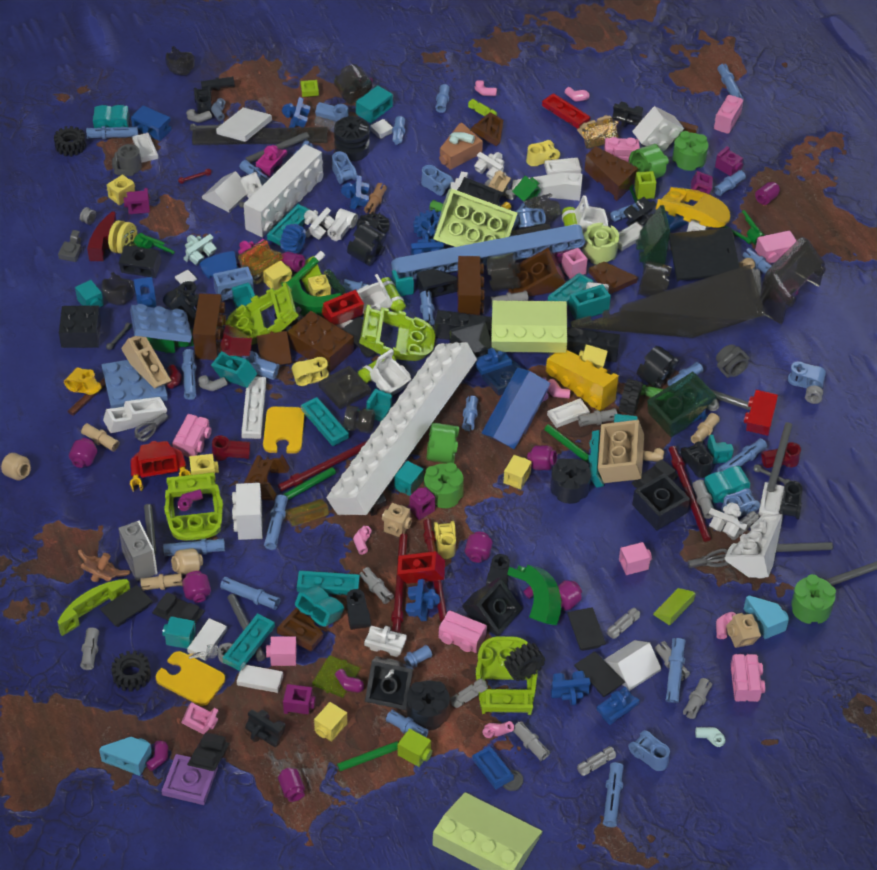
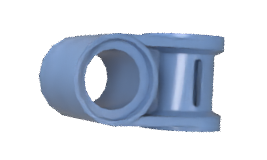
[332,151,357,184]
[421,165,454,196]
[517,208,546,228]
[788,362,826,389]
[721,488,760,518]
[628,730,670,771]

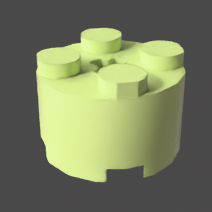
[582,223,619,265]

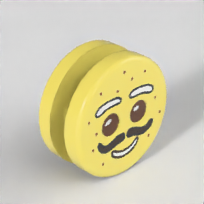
[108,220,137,254]

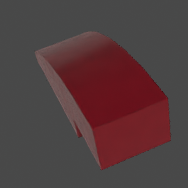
[87,211,117,261]

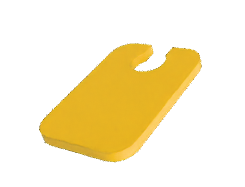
[263,406,305,453]
[156,651,225,706]

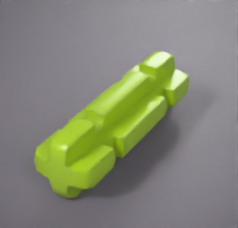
[468,99,497,116]

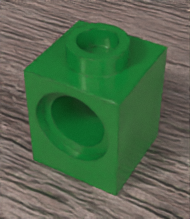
[512,176,542,205]

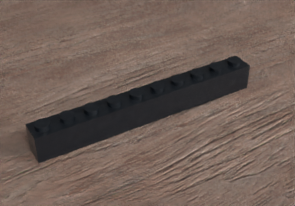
[435,310,620,363]

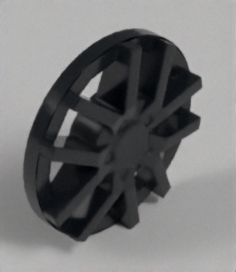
[357,211,390,234]

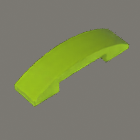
[58,579,130,636]

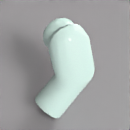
[449,132,475,144]
[695,727,725,747]

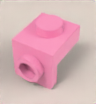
[181,702,218,734]

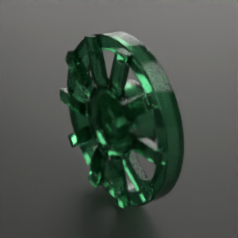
[324,269,347,295]

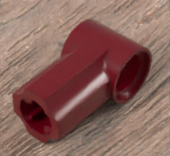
[212,435,250,461]
[761,442,801,468]

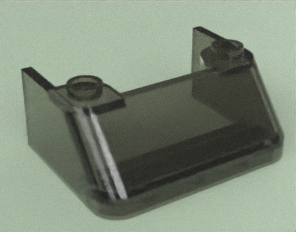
[757,237,826,324]

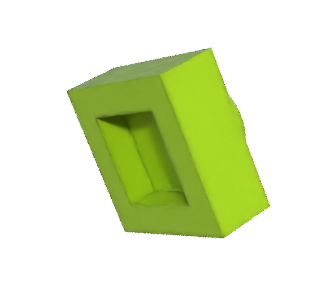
[301,80,319,97]

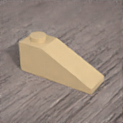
[121,336,171,389]

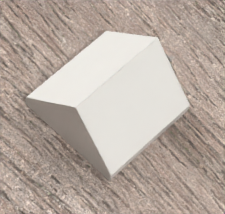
[202,171,247,213]
[604,640,661,691]

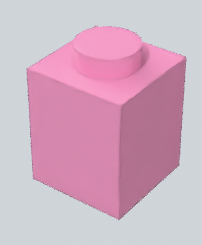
[561,248,587,279]
[619,542,652,575]
[266,636,297,666]

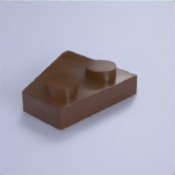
[470,112,504,146]
[589,262,638,294]
[277,607,323,651]

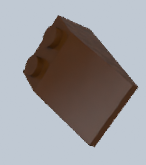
[502,247,566,297]

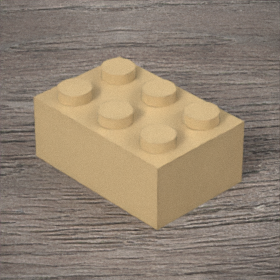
[598,420,644,483]

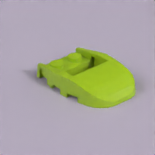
[226,282,298,345]
[359,304,435,361]
[164,472,223,540]
[476,637,537,715]

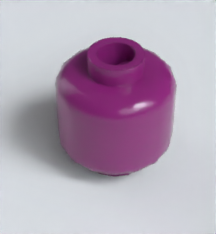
[69,438,97,468]
[527,445,557,470]
[465,532,493,563]
[182,571,211,603]
[558,580,582,610]

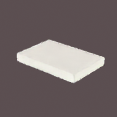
[216,107,272,142]

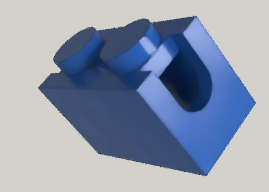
[131,106,172,141]
[134,277,157,308]

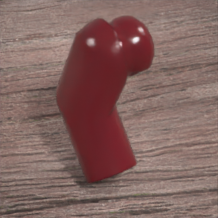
[166,365,182,389]

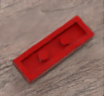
[542,93,590,129]

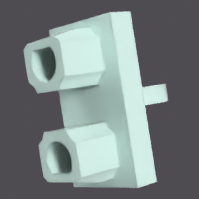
[183,234,217,266]

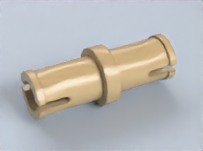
[691,413,720,444]
[81,423,120,452]
[141,573,183,591]

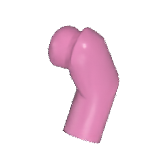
[474,80,497,96]
[565,87,590,102]
[353,526,372,555]
[716,612,736,639]
[482,721,514,738]

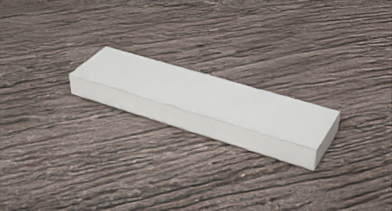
[242,377,266,439]

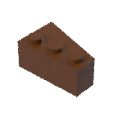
[584,146,638,201]

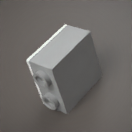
[118,520,157,582]

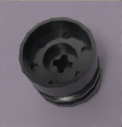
[334,116,369,161]

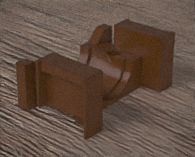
[243,454,290,501]

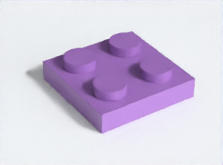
[162,754,218,805]

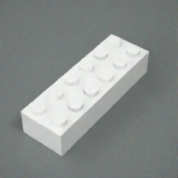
[244,144,324,238]

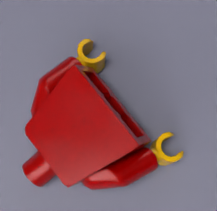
[130,441,191,492]

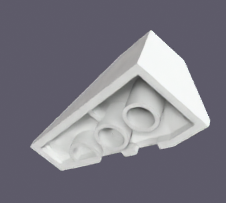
[512,172,582,201]
[725,514,783,578]

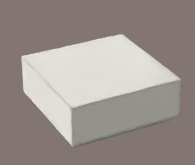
[370,119,393,139]

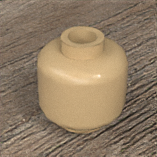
[1,453,31,480]
[171,548,203,576]

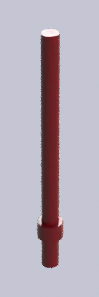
[278,440,368,491]
[669,446,711,542]
[423,519,447,622]
[391,534,408,633]

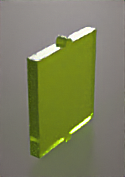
[312,655,360,698]

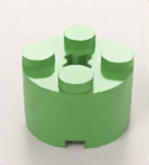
[672,131,708,171]
[629,144,669,179]
[426,423,459,463]
[424,462,463,508]
[791,574,836,624]

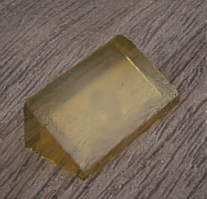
[285,499,329,527]

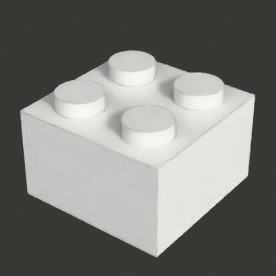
[632,106,684,152]
[232,483,262,540]

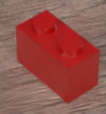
[322,289,364,326]
[744,390,778,436]
[397,551,445,584]

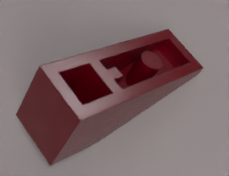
[221,325,252,356]

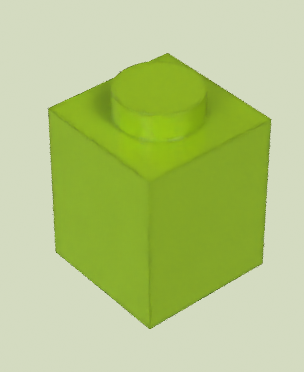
[634,171,656,199]
[398,728,433,767]

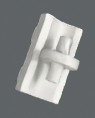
[474,152,506,180]
[240,172,262,198]
[304,207,335,240]
[709,502,747,537]
[364,626,407,657]

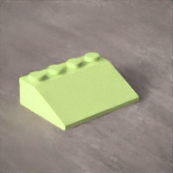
[433,188,518,247]
[492,301,567,353]
[433,792,543,870]

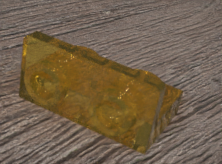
[582,118,619,148]
[238,240,283,276]

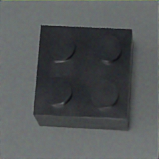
[59,306,101,348]
[632,473,690,531]

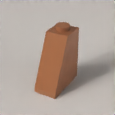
[439,123,483,170]

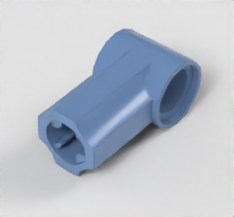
[315,102,349,123]
[242,351,279,380]

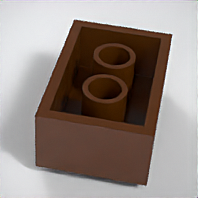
[457,256,484,315]
[193,293,226,360]
[287,311,354,372]

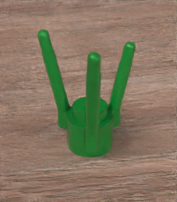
[722,210,765,245]
[134,233,175,254]

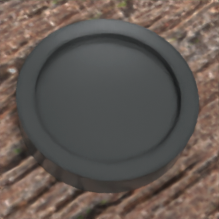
[503,770,523,791]

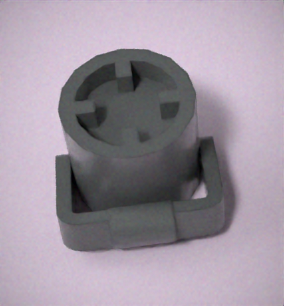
[112,144,142,176]
[716,344,750,378]

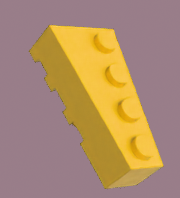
[546,350,619,411]

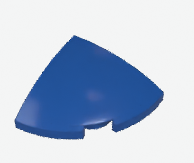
[200,251,237,279]

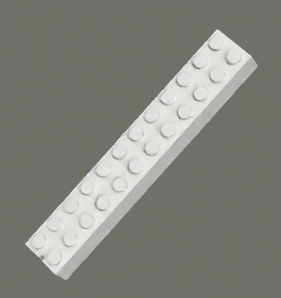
[326,342,477,515]

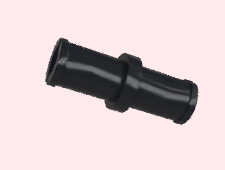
[201,76,235,91]

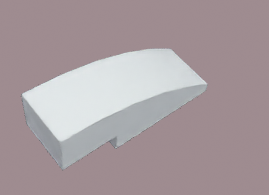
[103,397,167,433]

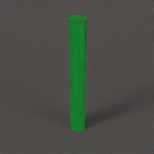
[544,424,589,463]
[283,467,336,500]
[337,741,398,772]

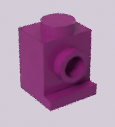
[715,146,743,176]
[691,171,713,194]
[124,188,150,214]
[407,487,435,520]
[283,684,316,714]

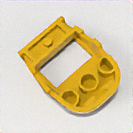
[656,187,730,228]

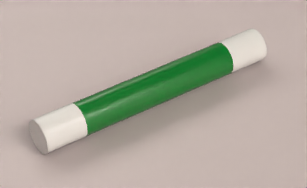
[289,251,325,281]

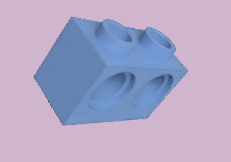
[213,266,254,301]

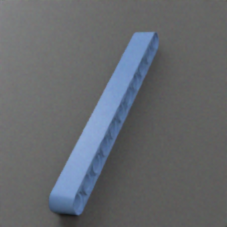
[391,224,585,279]

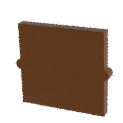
[257,331,292,365]

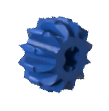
[280,224,307,253]

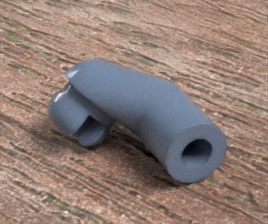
[211,98,226,121]

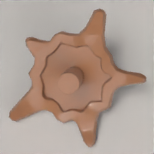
[78,549,130,582]

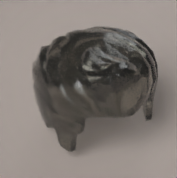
[165,46,195,76]
[524,193,562,224]
[101,272,135,306]

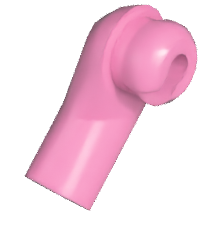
[548,379,570,399]

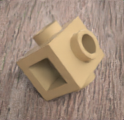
[382,503,412,537]
[726,613,761,648]

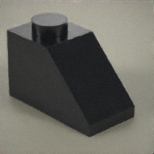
[416,269,458,298]

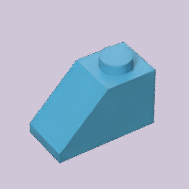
[743,596,789,639]
[99,737,152,776]

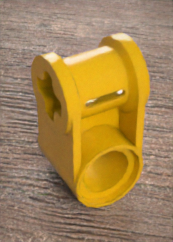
[64,367,101,395]

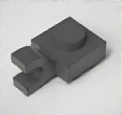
[58,230,82,262]

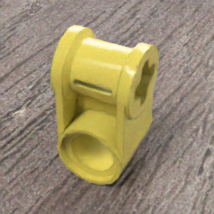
[526,140,560,166]
[291,357,329,386]
[434,521,456,559]

